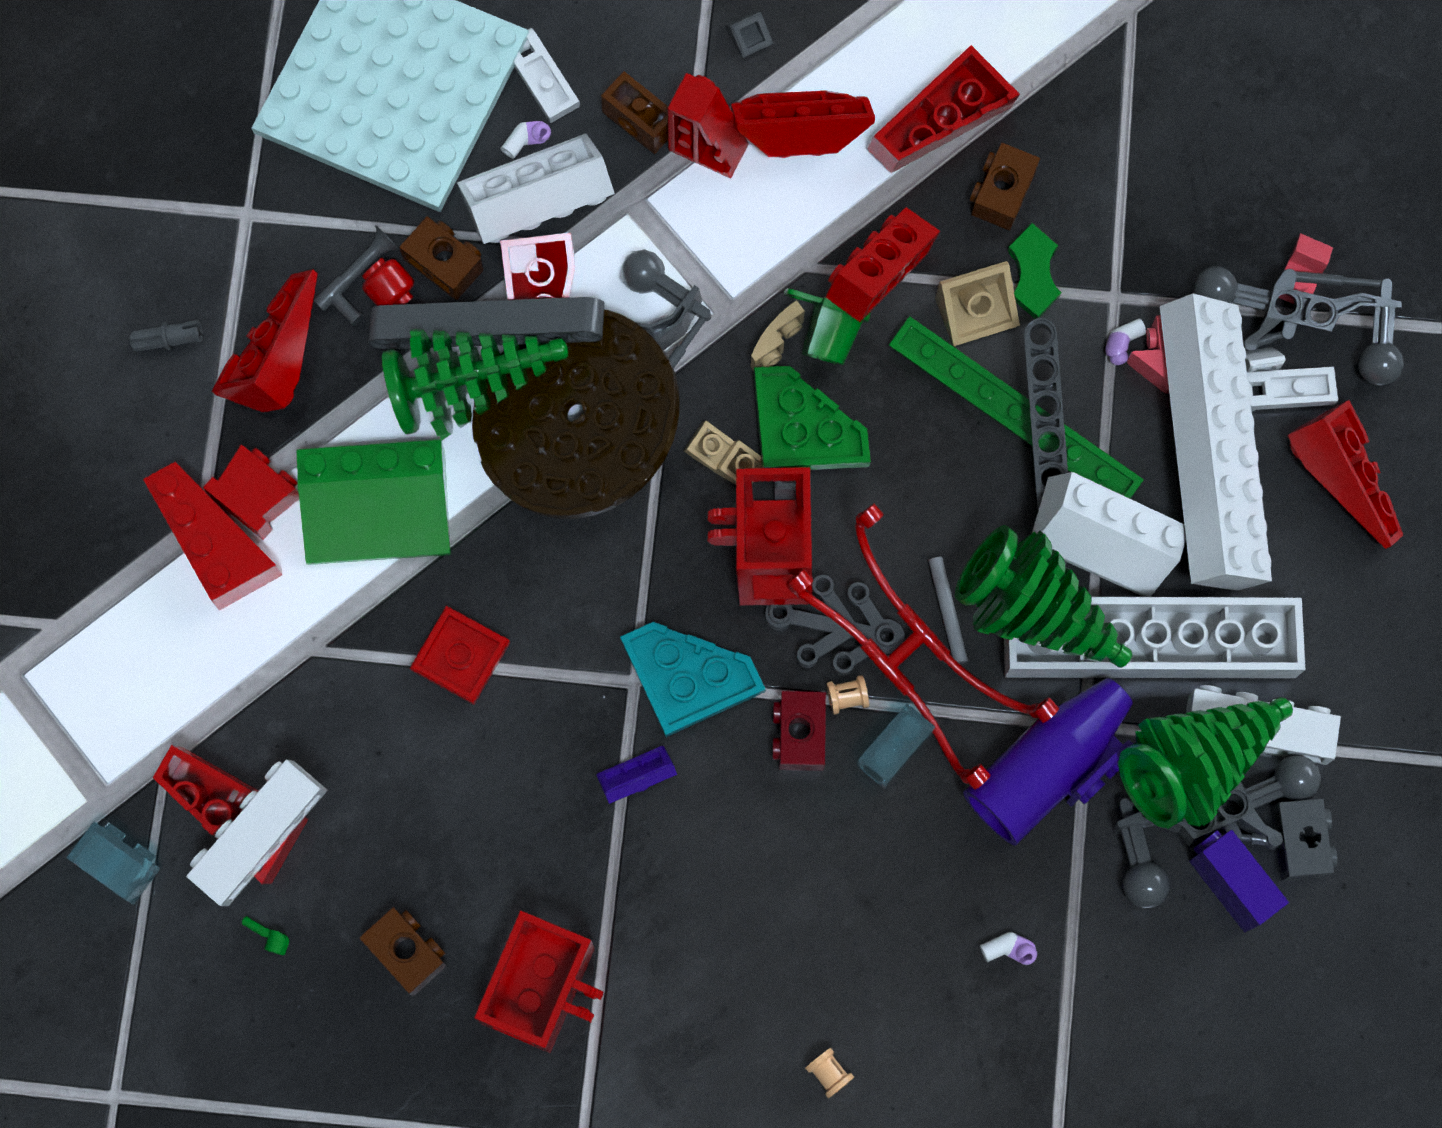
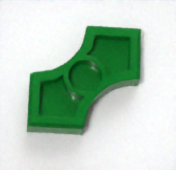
[1008,223,1062,319]

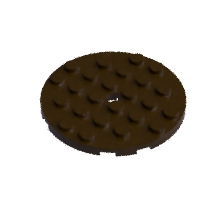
[472,309,680,519]

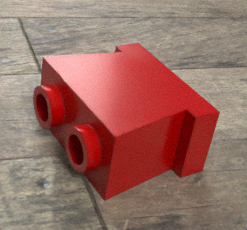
[203,444,299,540]

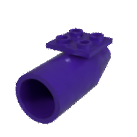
[963,678,1133,846]

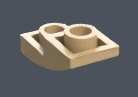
[751,300,805,371]
[683,421,762,485]

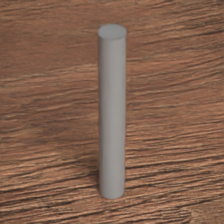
[928,557,968,664]

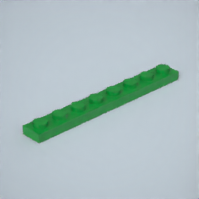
[889,316,1144,499]

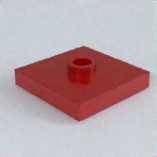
[410,606,510,705]

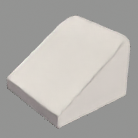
[1245,347,1286,372]

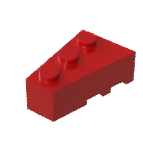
[667,73,749,179]

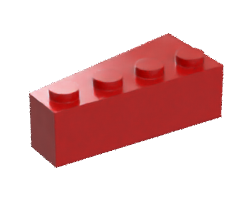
[867,45,1020,173]
[143,462,283,611]
[153,745,308,884]

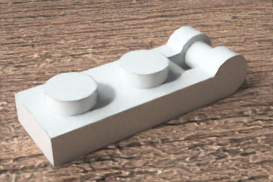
[514,28,580,123]
[1247,367,1338,412]

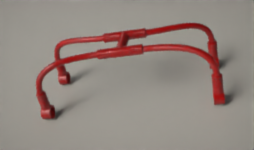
[786,503,1059,790]

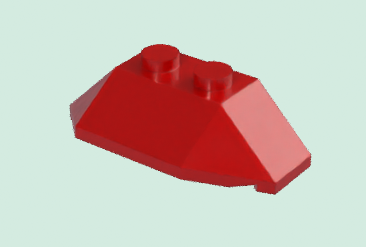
[731,90,875,158]

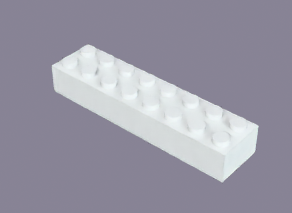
[1160,294,1272,591]
[1004,597,1305,678]

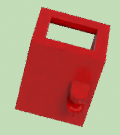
[708,467,812,605]
[474,910,604,1053]

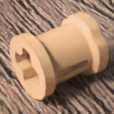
[826,675,869,715]
[805,1047,855,1099]

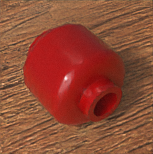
[362,258,415,306]

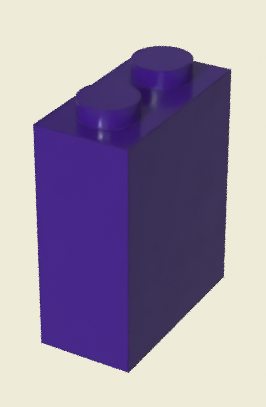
[1189,830,1289,933]

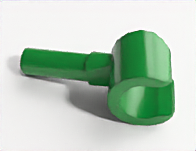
[242,916,289,956]

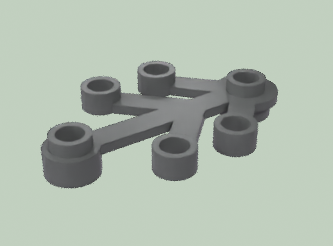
[765,574,905,676]

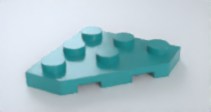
[620,622,766,737]

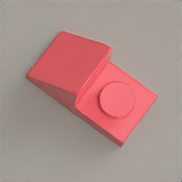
[1278,233,1333,304]
[1127,315,1169,394]

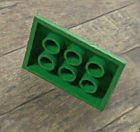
[296,439,451,565]

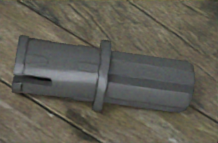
[130,319,203,352]

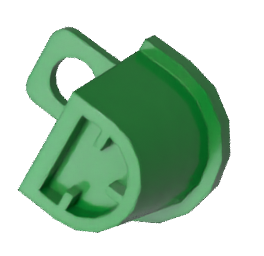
[783,288,871,365]

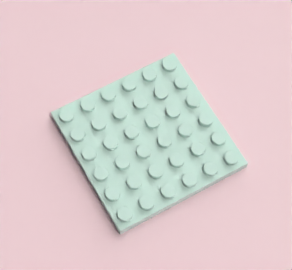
[252,0,529,212]

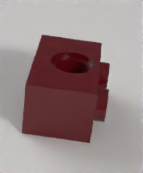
[772,691,826,771]

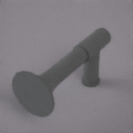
[313,225,401,326]

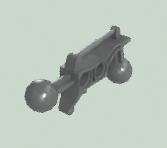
[621,249,712,369]
[1193,266,1404,387]
[1113,755,1321,908]

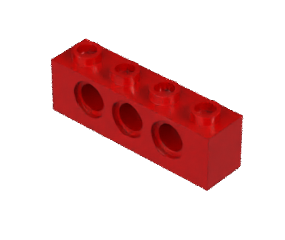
[825,207,940,322]

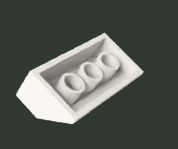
[457,133,615,244]
[1032,472,1186,597]

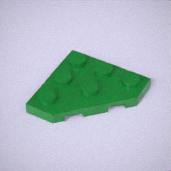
[753,366,871,470]

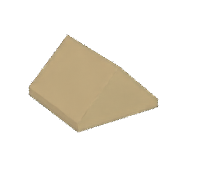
[935,261,1020,346]

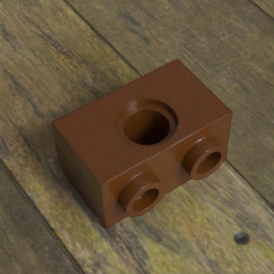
[601,71,668,155]
[969,142,1040,231]
[399,216,484,301]
[360,907,447,996]

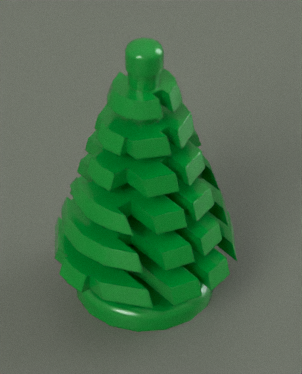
[382,329,569,441]
[955,525,1132,668]
[1118,697,1293,829]

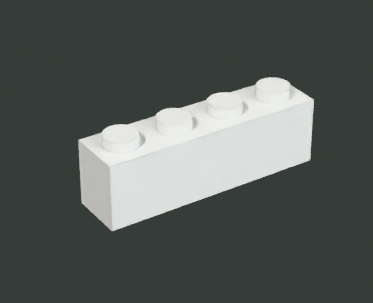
[1186,685,1341,765]
[186,759,328,906]

